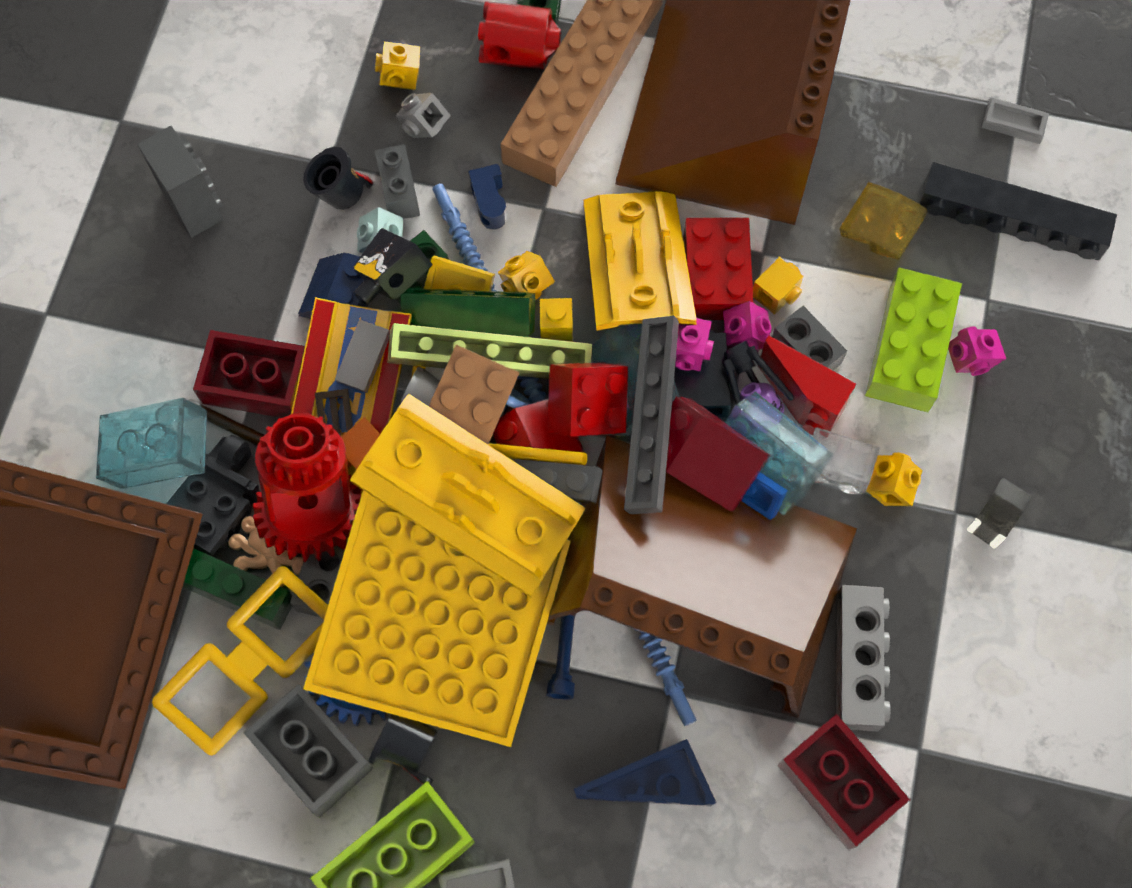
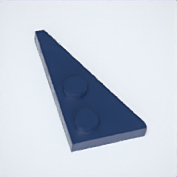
[574,739,716,806]

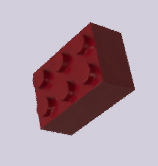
[193,330,305,418]
[777,714,911,850]

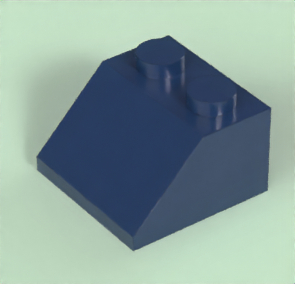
[298,252,369,319]

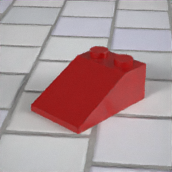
[757,335,856,439]

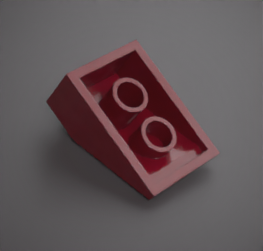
[666,396,771,512]

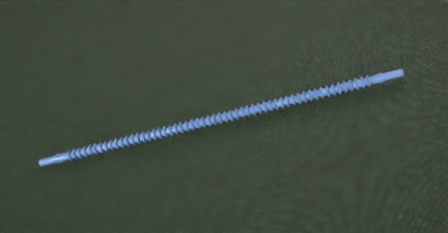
[432,184,697,726]

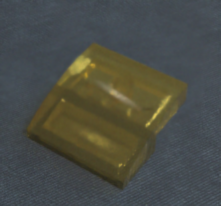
[839,182,927,260]

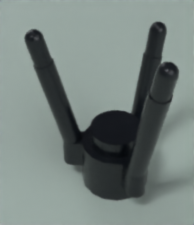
[722,341,794,410]

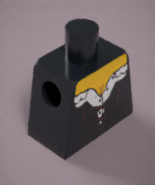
[353,228,433,306]

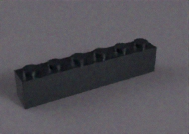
[917,162,1117,261]

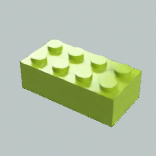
[865,267,962,412]
[310,781,475,888]

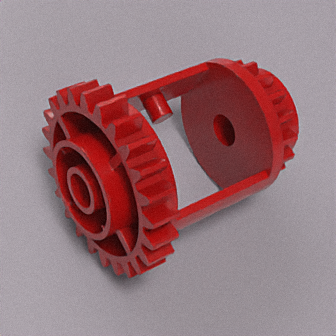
[253,413,362,562]

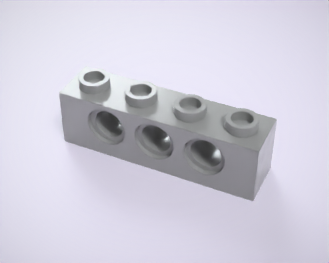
[836,585,890,732]

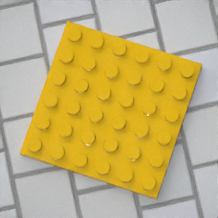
[303,490,571,747]

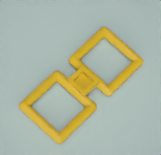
[152,566,328,756]

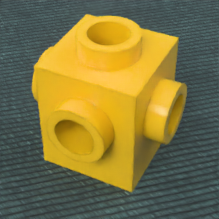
[375,42,420,90]
[497,251,555,300]
[867,452,923,506]

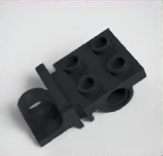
[166,435,260,556]

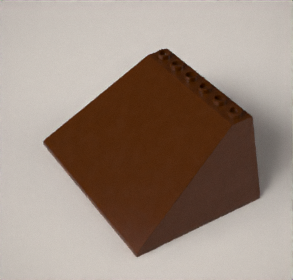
[615,0,851,225]
[547,436,857,718]
[0,460,203,790]

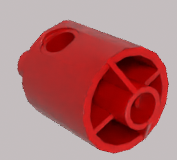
[478,1,561,70]

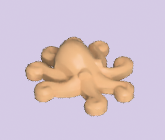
[228,516,303,587]

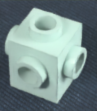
[357,207,403,254]

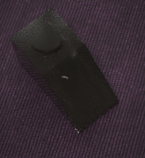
[967,477,1031,549]

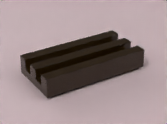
[315,389,353,436]

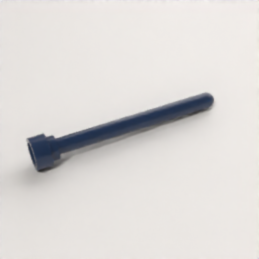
[546,615,575,700]

